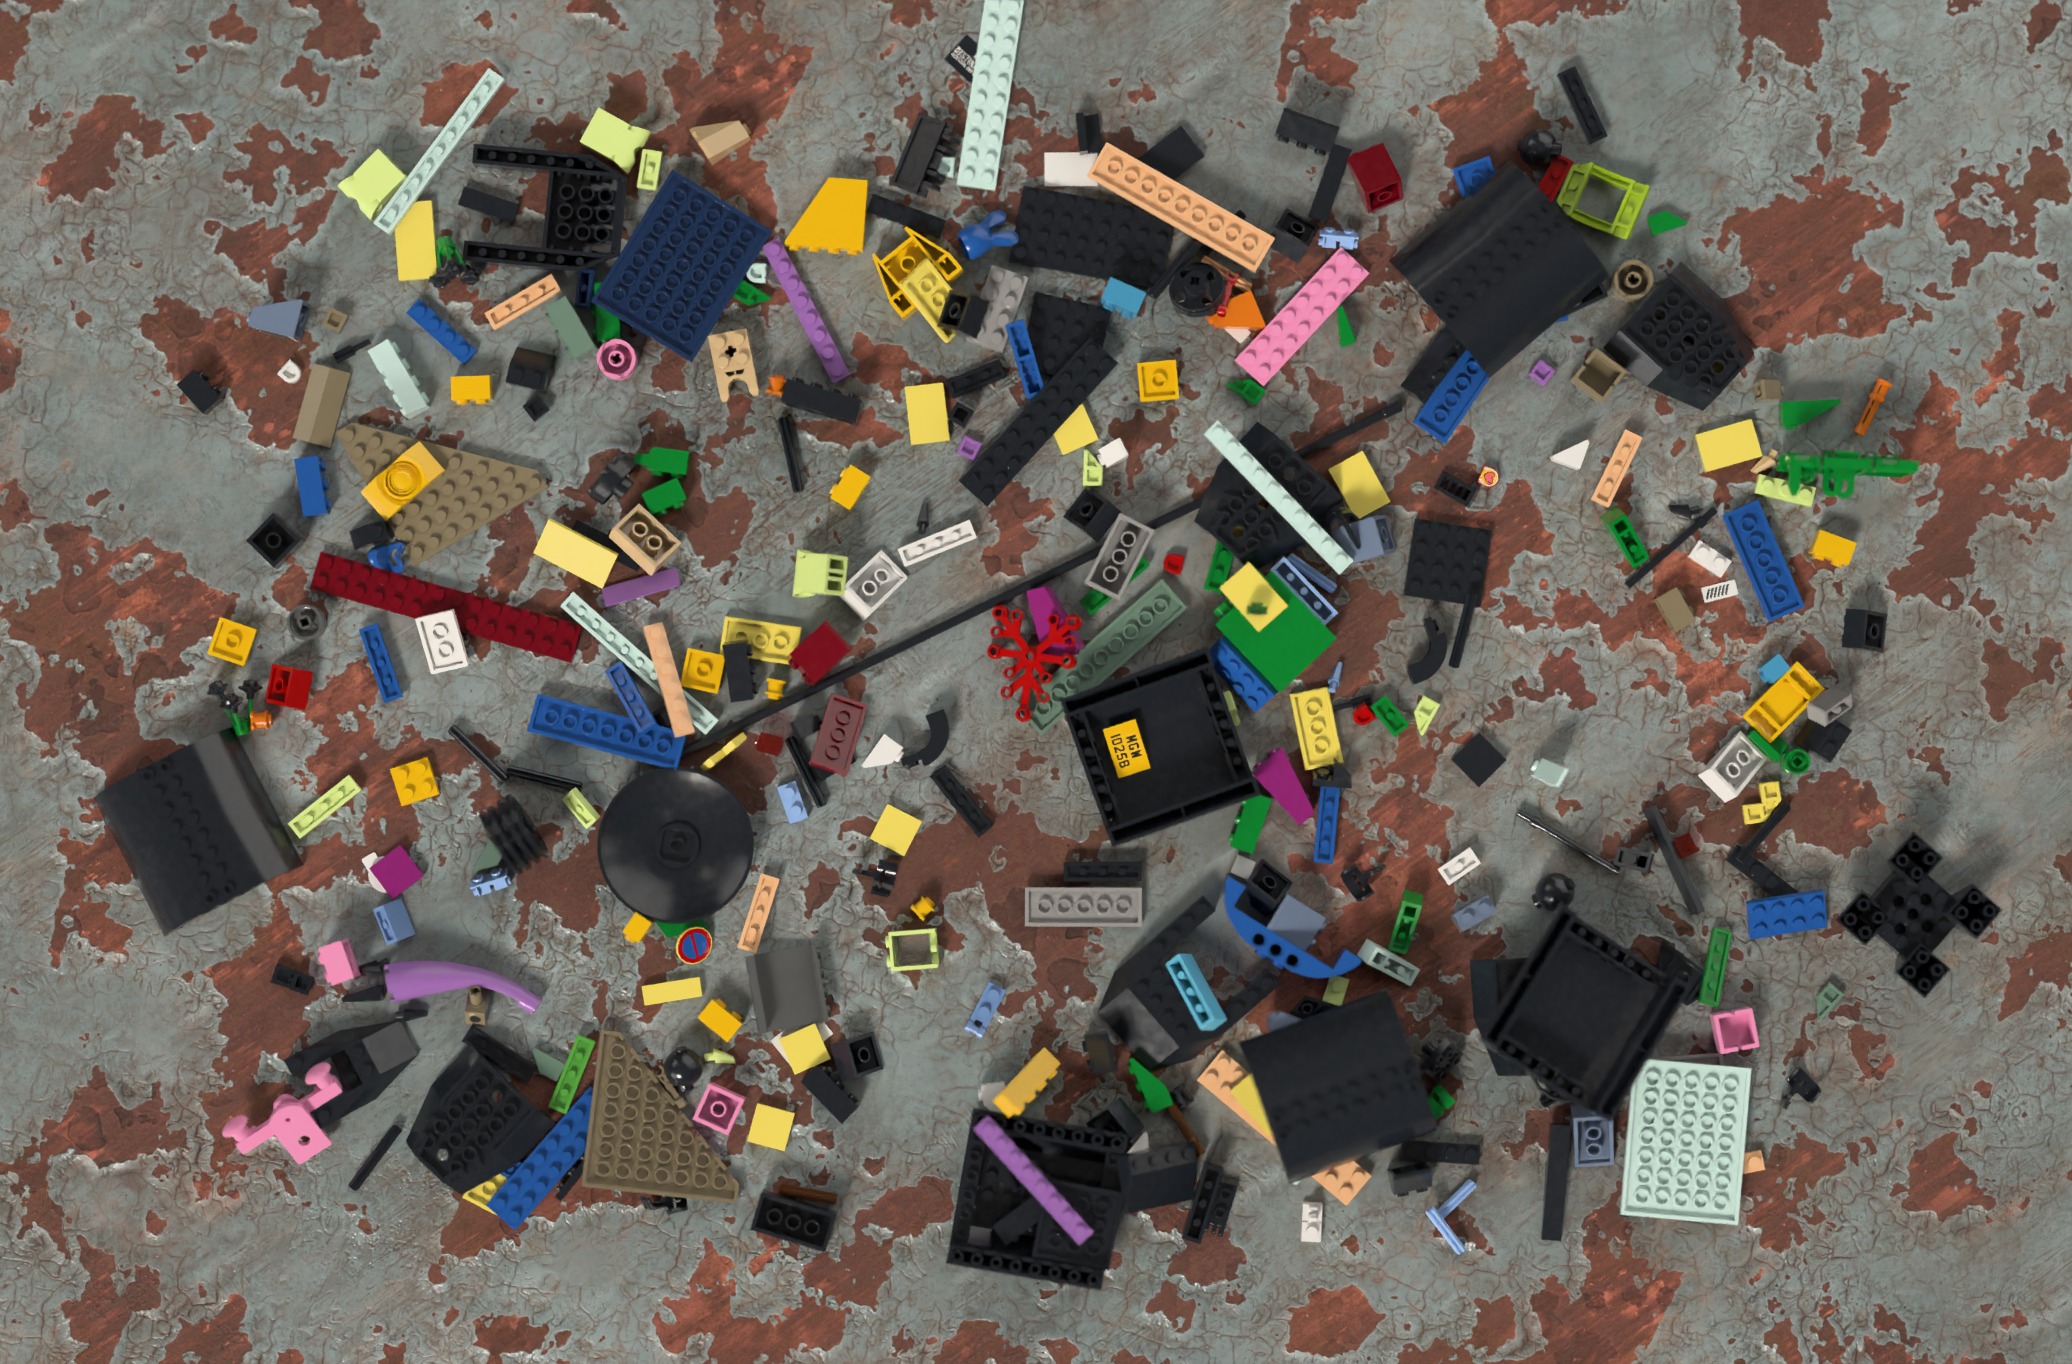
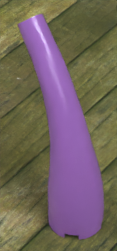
[384,960,542,1014]

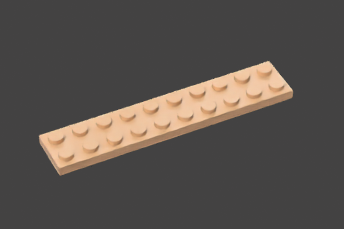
[1087,142,1275,272]
[1197,1050,1371,1206]

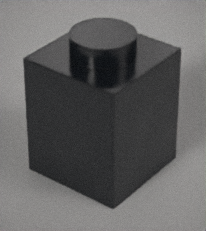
[947,401,974,430]

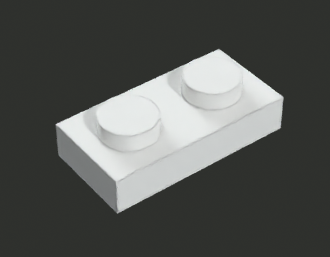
[1687,540,1732,578]
[1437,847,1481,885]

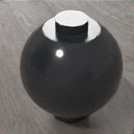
[1517,128,1562,167]
[1532,872,1575,912]
[664,1046,703,1091]

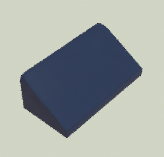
[574,269,596,309]

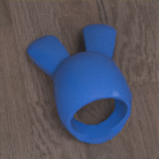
[957,210,1019,261]

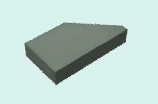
[472,840,502,872]
[1816,981,1845,1021]
[532,1047,566,1082]

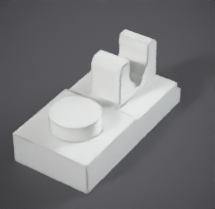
[1301,1201,1323,1242]

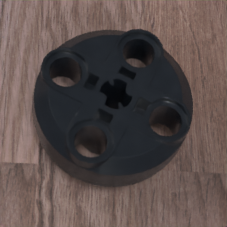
[1169,262,1226,317]
[586,452,638,505]

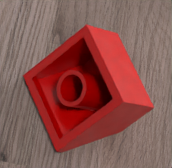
[264,664,313,710]

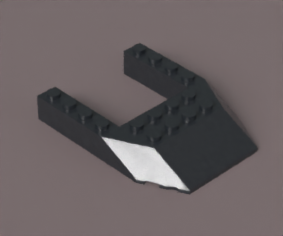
[462,144,628,271]
[1098,895,1280,1071]

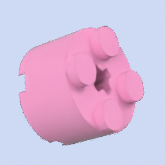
[597,339,638,380]

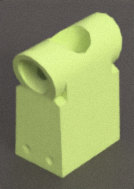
[580,107,651,175]
[337,149,408,221]
[792,549,848,597]

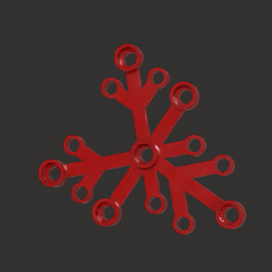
[987,605,1082,722]

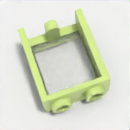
[885,928,940,971]

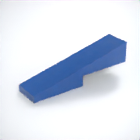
[1005,319,1043,399]

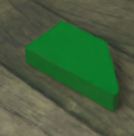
[1646,211,1687,236]
[733,280,772,306]
[1225,379,1266,406]

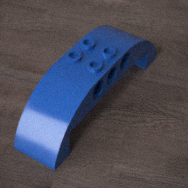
[1223,875,1362,978]

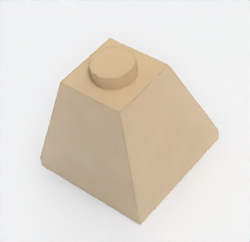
[690,120,751,165]

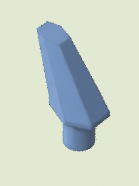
[1328,662,1343,693]

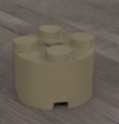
[1611,260,1653,302]

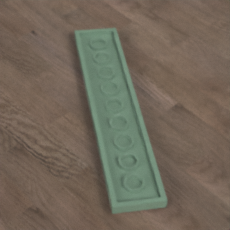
[1016,579,1187,736]

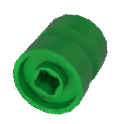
[1779,749,1810,774]
[1427,1084,1456,1121]

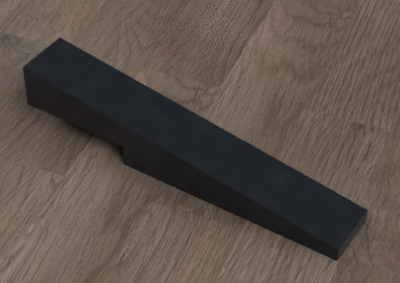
[1541,1123,1571,1241]

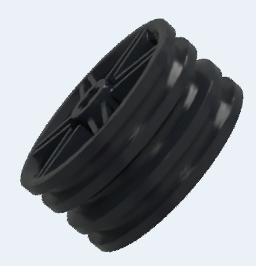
[479,794,550,875]

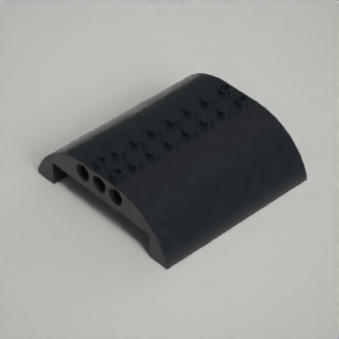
[1389,159,1610,378]
[1060,647,1261,848]
[94,727,304,937]
[1479,903,1692,1122]
[1238,989,1437,1184]

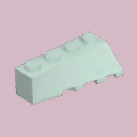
[368,339,430,419]

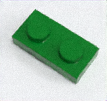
[1370,695,1409,737]

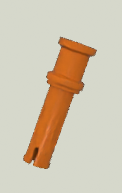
[1853,378,1893,437]

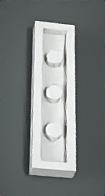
[898,520,977,567]

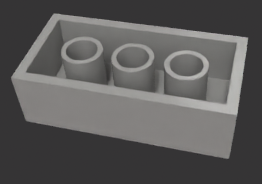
[966,265,1029,353]
[1084,513,1155,601]

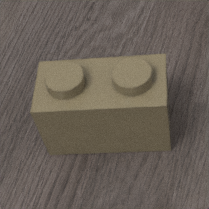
[1653,587,1696,633]

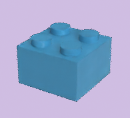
[1101,277,1146,320]

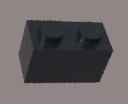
[177,369,224,415]

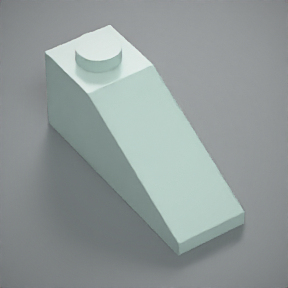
[1530,758,1568,787]
[1357,939,1420,986]

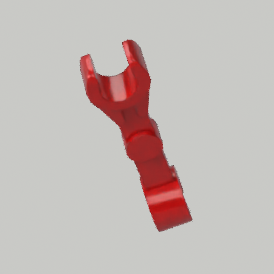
[1217,270,1239,317]

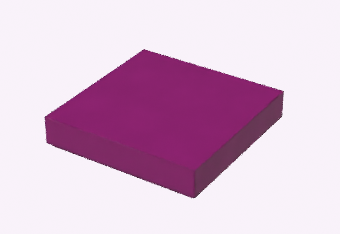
[369,845,425,899]

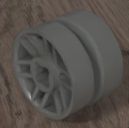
[287,605,327,641]

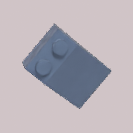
[1571,1105,1614,1168]

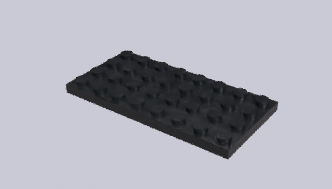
[1009,185,1173,289]

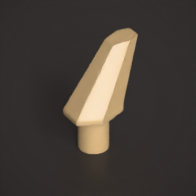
[1750,449,1778,473]

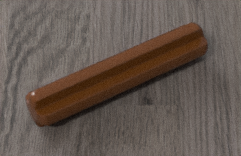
[780,1184,838,1204]

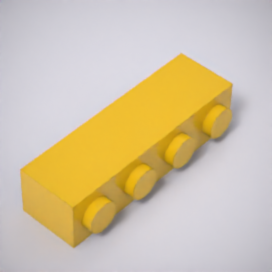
[993,1047,1061,1117]

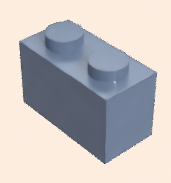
[1451,894,1497,931]

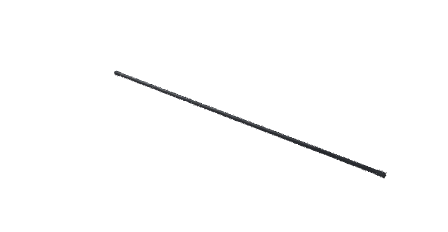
[681,401,1402,760]

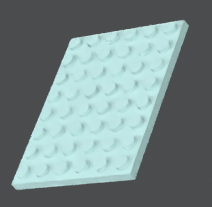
[1620,1059,1751,1225]

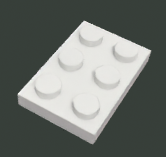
[415,609,470,674]

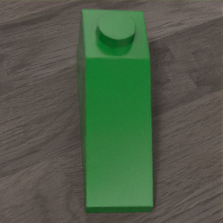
[1778,399,1841,430]
[1600,506,1650,569]
[1387,890,1423,954]

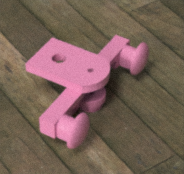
[222,1062,343,1165]

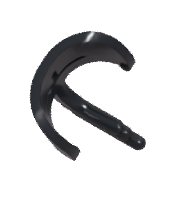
[1320,505,1361,549]
[852,859,898,897]
[1340,863,1386,901]
[1779,1066,1821,1110]
[639,1196,688,1215]

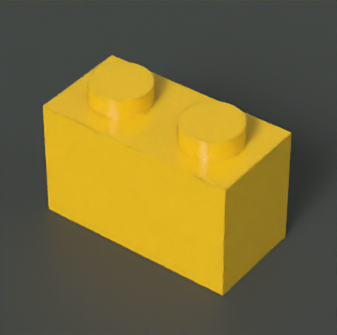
[451,375,493,405]
[829,465,871,511]
[1808,529,1857,568]
[622,912,655,943]
[697,998,744,1042]

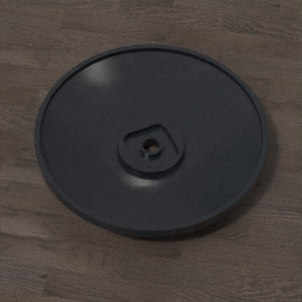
[597,767,754,924]

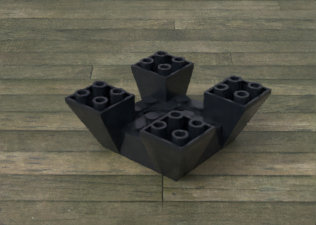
[1835,832,2002,998]

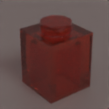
[754,732,785,757]

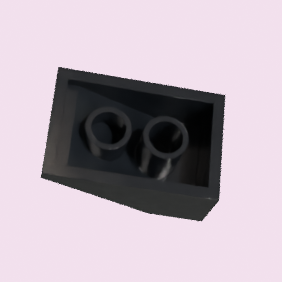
[1387,1161,1432,1197]

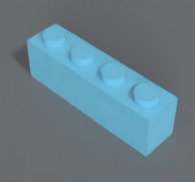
[1165,953,1227,1030]

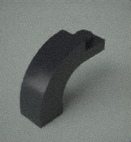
[1406,617,1447,685]
[900,709,949,769]

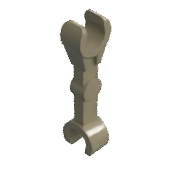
[652,1065,687,1109]

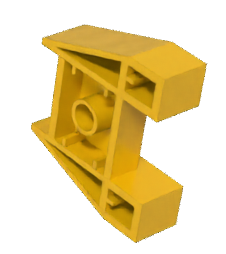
[872,226,964,322]

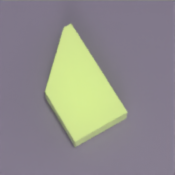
[1083,450,1103,487]
[1223,691,1241,726]
[1413,695,1440,736]

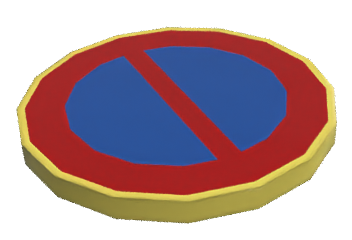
[676,926,712,964]

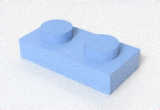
[777,781,809,824]

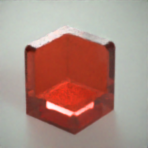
[1673,832,1700,859]

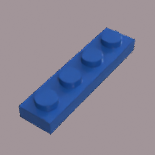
[406,299,477,365]
[359,623,404,703]
[605,661,658,735]
[1313,786,1340,864]

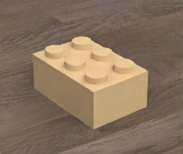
[609,504,681,576]

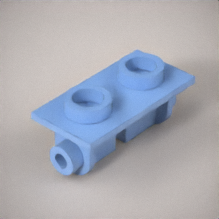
[1318,227,1359,250]
[470,868,512,896]

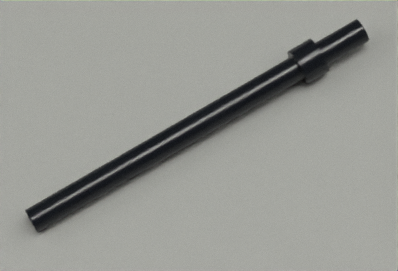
[1625,507,1718,589]
[1516,809,1620,875]

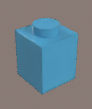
[1757,653,1791,684]

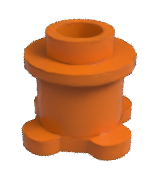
[766,374,786,396]
[250,710,273,730]

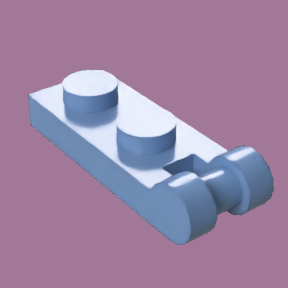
[964,982,1006,1039]

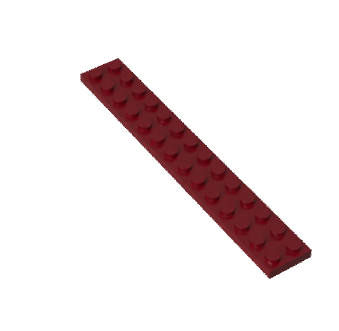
[310,552,583,663]

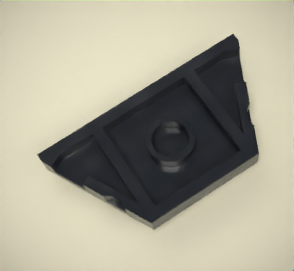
[1657,940,1724,1006]

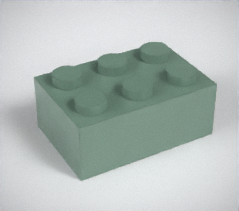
[545,296,599,362]

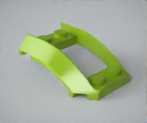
[1557,162,1650,240]

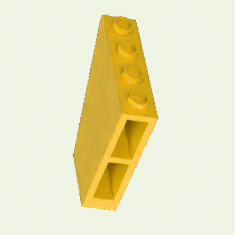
[785,177,869,255]

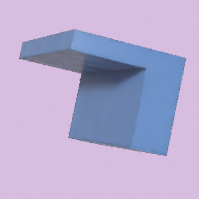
[373,898,415,946]

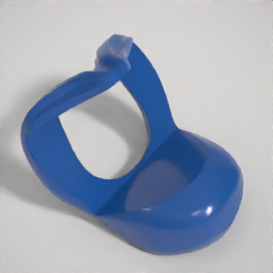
[368,542,405,573]

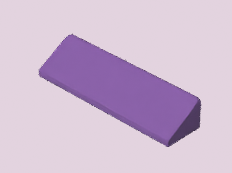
[602,567,682,607]

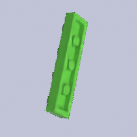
[548,1034,596,1114]

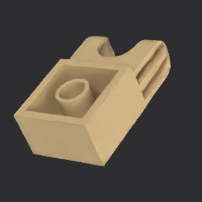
[708,328,760,402]

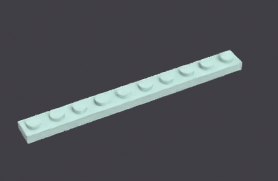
[373,68,505,235]
[1203,420,1353,575]
[560,592,719,735]

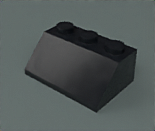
[1275,108,1340,156]

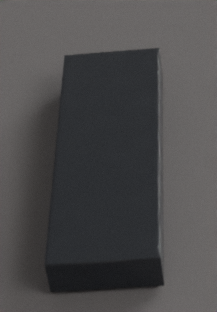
[458,186,520,223]
[946,359,1007,399]

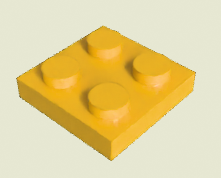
[1137,360,1179,403]
[207,617,258,667]
[680,648,725,694]
[390,757,440,806]

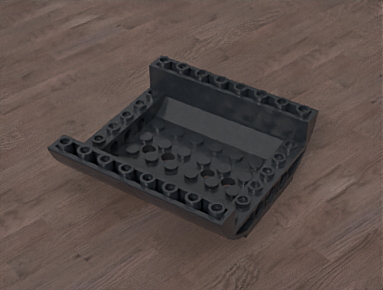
[946,1108,1128,1291]

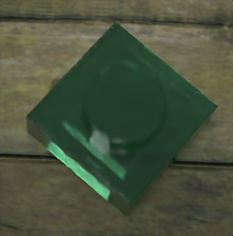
[1246,602,1267,615]

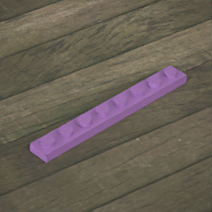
[763,238,851,384]
[973,1115,1093,1245]

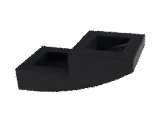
[270,963,314,995]

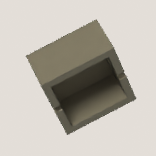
[1569,348,1627,404]

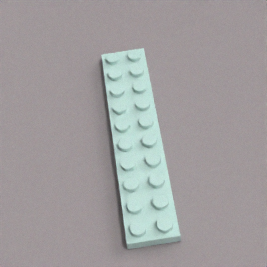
[957,0,1024,191]

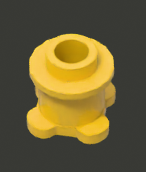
[764,678,787,700]
[911,896,935,921]

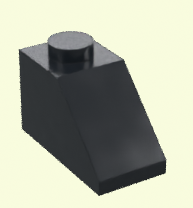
[349,520,392,550]
[790,712,822,741]

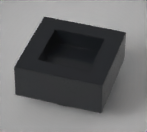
[522,395,550,422]

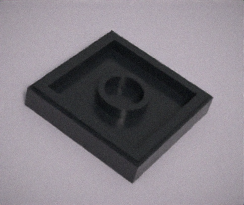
[1451,732,1506,787]

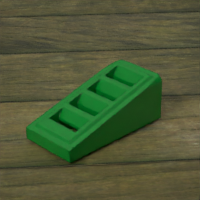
[1337,306,1357,349]

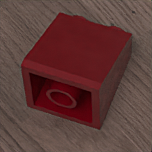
[1347,143,1404,214]
[787,620,852,686]

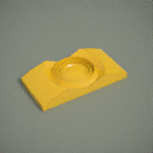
[361,441,445,522]
[1742,661,1824,744]

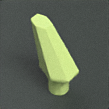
[704,1049,736,1064]

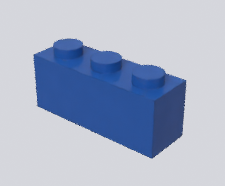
[294,455,332,518]

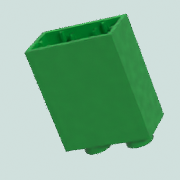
[1213,569,1337,693]

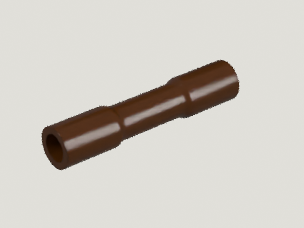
[1166,1102,1206,1158]

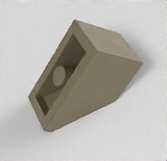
[1753,380,1784,403]

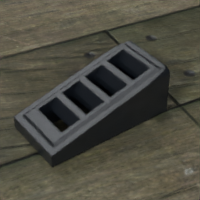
[1434,471,1478,508]
[342,985,384,1002]

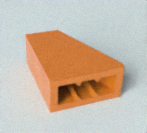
[1206,290,1266,330]

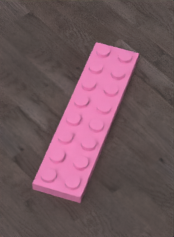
[1235,247,1369,387]

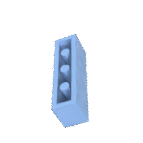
[1269,557,1338,625]

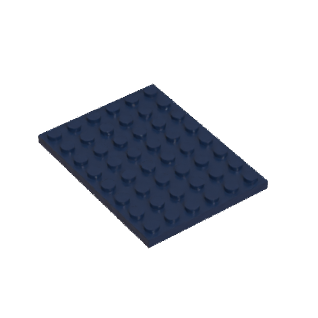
[591,170,772,363]

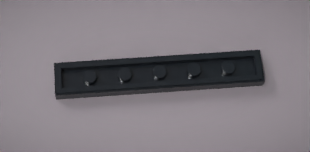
[1642,804,1705,915]

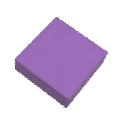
[1528,359,1556,386]
[956,435,982,461]

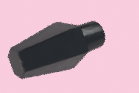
[916,502,929,535]
[1668,504,1700,519]
[359,957,390,973]
[395,1009,428,1021]

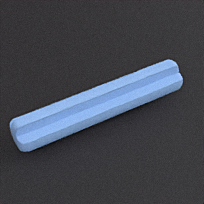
[1287,553,1337,593]
[1437,1179,1477,1219]
[1426,1207,1466,1255]

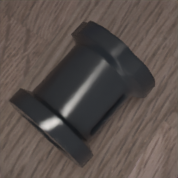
[1170,1083,1195,1109]

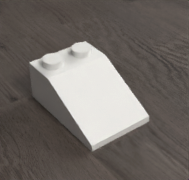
[839,550,908,621]
[1698,731,1767,803]

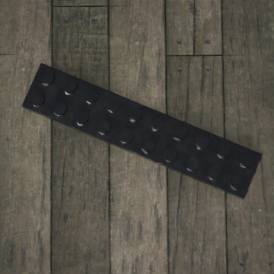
[958,336,1118,507]

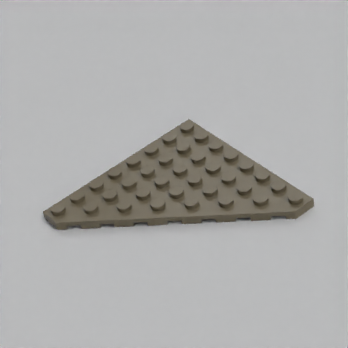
[336,423,549,566]
[581,1030,739,1204]

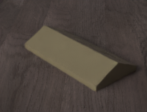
[293,363,351,448]

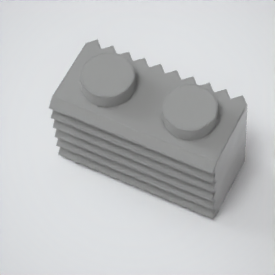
[1807,686,1852,727]

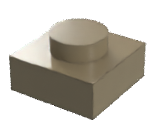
[322,307,349,334]

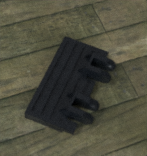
[890,113,960,198]

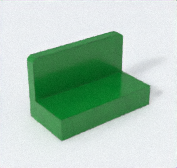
[1745,728,1789,763]

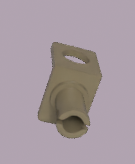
[465,985,488,1026]

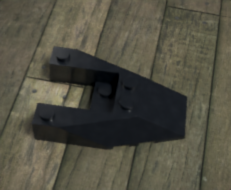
[284,1020,418,1129]

